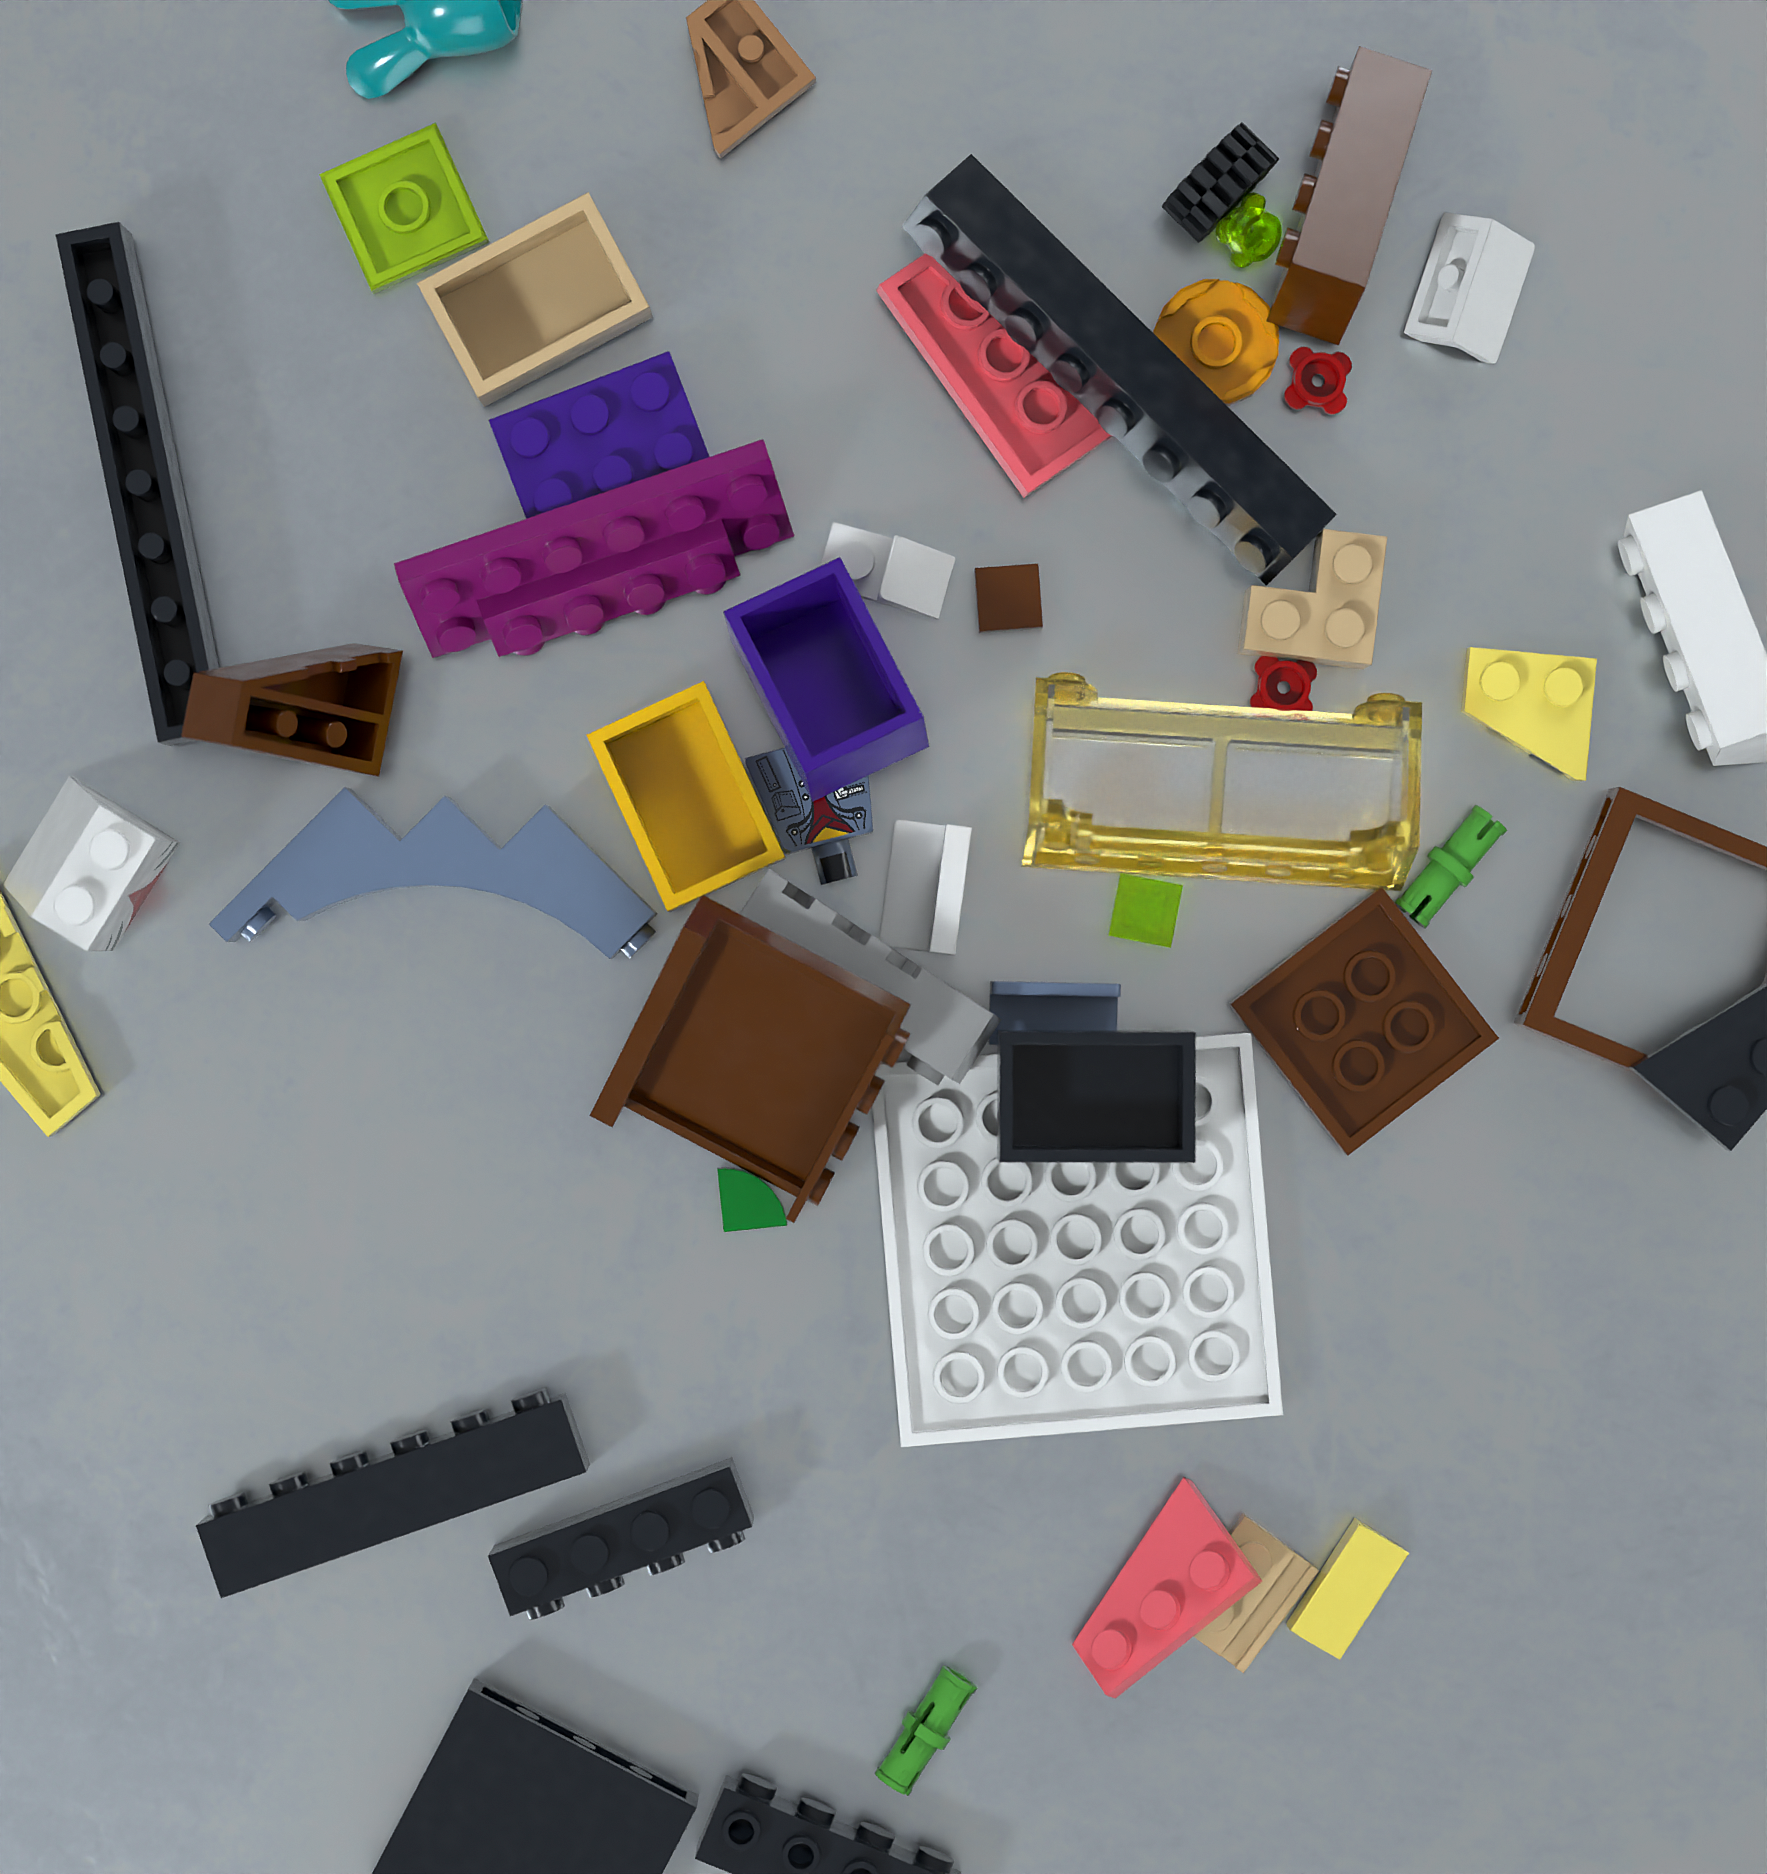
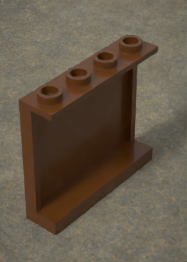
[590,894,911,1223]

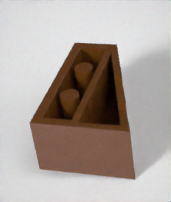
[181,643,403,776]

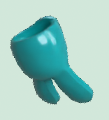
[328,0,523,99]

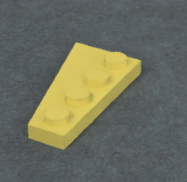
[0,891,101,1137]

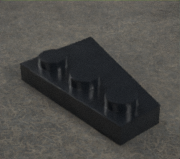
[1629,983,1767,1151]

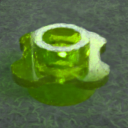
[1215,192,1282,268]

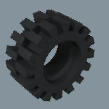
[1162,122,1279,243]

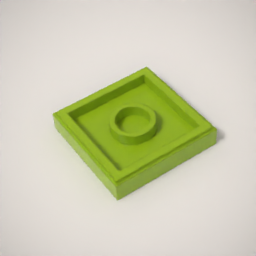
[319,123,490,294]

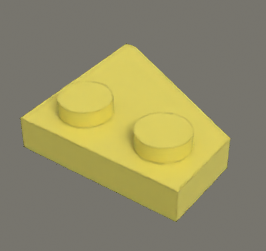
[1461,647,1597,782]

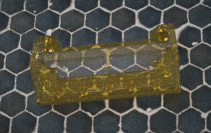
[1021,672,1422,891]

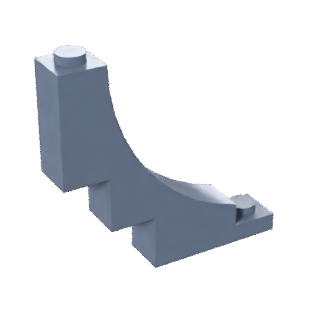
[209,787,658,959]

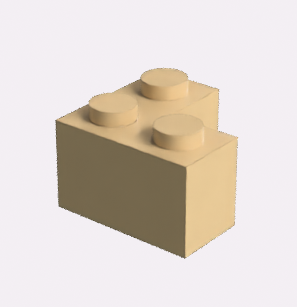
[1237,529,1387,669]

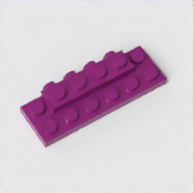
[394,439,794,658]

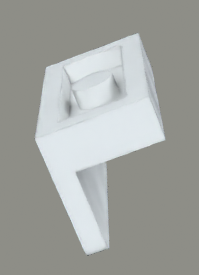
[1404,212,1535,364]
[879,820,972,955]

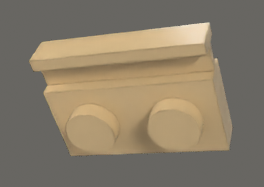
[1193,1513,1319,1673]

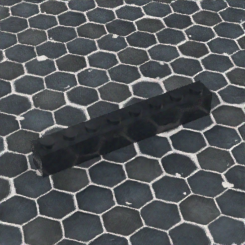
[902,154,1337,586]
[55,222,219,746]

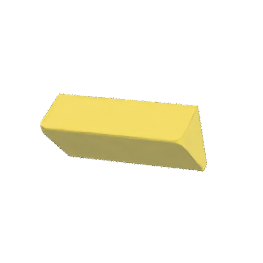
[1286,1518,1409,1660]

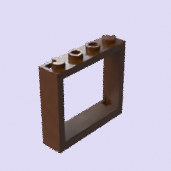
[1513,787,1767,1073]

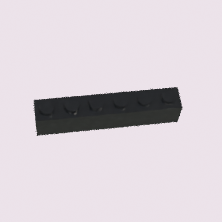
[196,1388,590,1598]

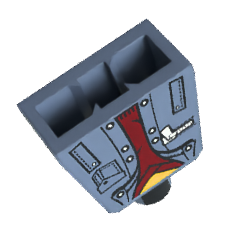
[745,748,873,885]

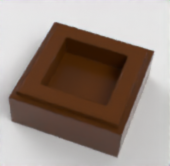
[974,563,1043,633]

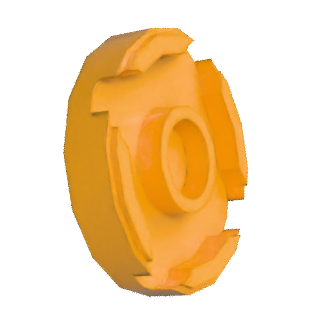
[1153,279,1279,406]

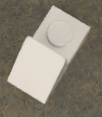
[821,522,956,619]

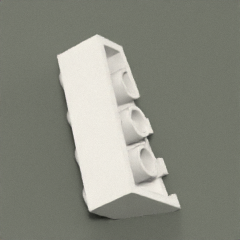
[1618,490,1767,766]

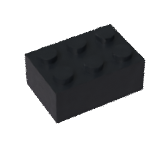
[997,1030,1196,1163]

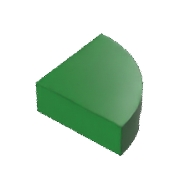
[717,1167,788,1232]

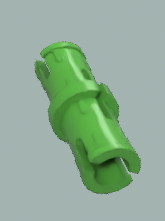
[1394,805,1507,929]
[875,1665,978,1796]

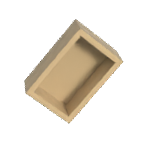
[417,192,653,407]

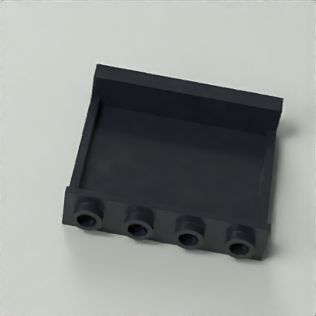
[372,1678,699,1874]

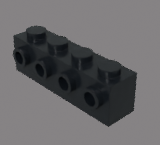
[488,1458,754,1620]
[695,1773,961,1874]

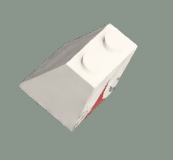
[3,776,180,951]

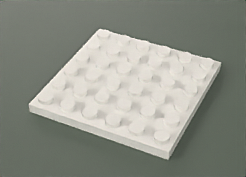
[872,1032,1283,1447]

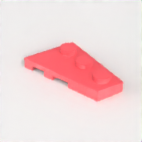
[1072,1477,1262,1699]

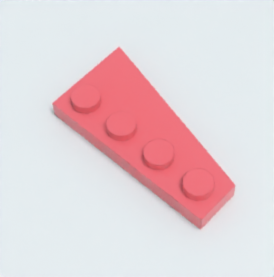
[876,253,1112,498]

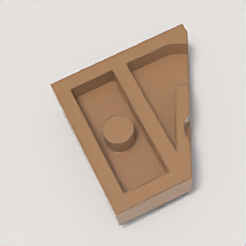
[686,0,816,159]

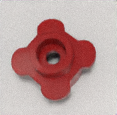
[1284,347,1352,415]
[1250,656,1317,721]

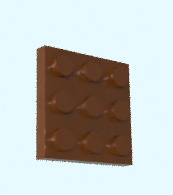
[1229,887,1499,1156]

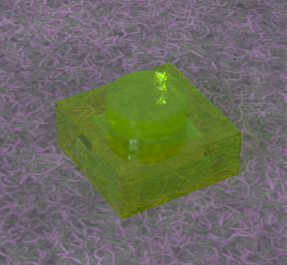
[1107,873,1183,948]

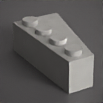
[740,869,1002,1085]

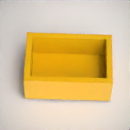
[586,681,786,912]

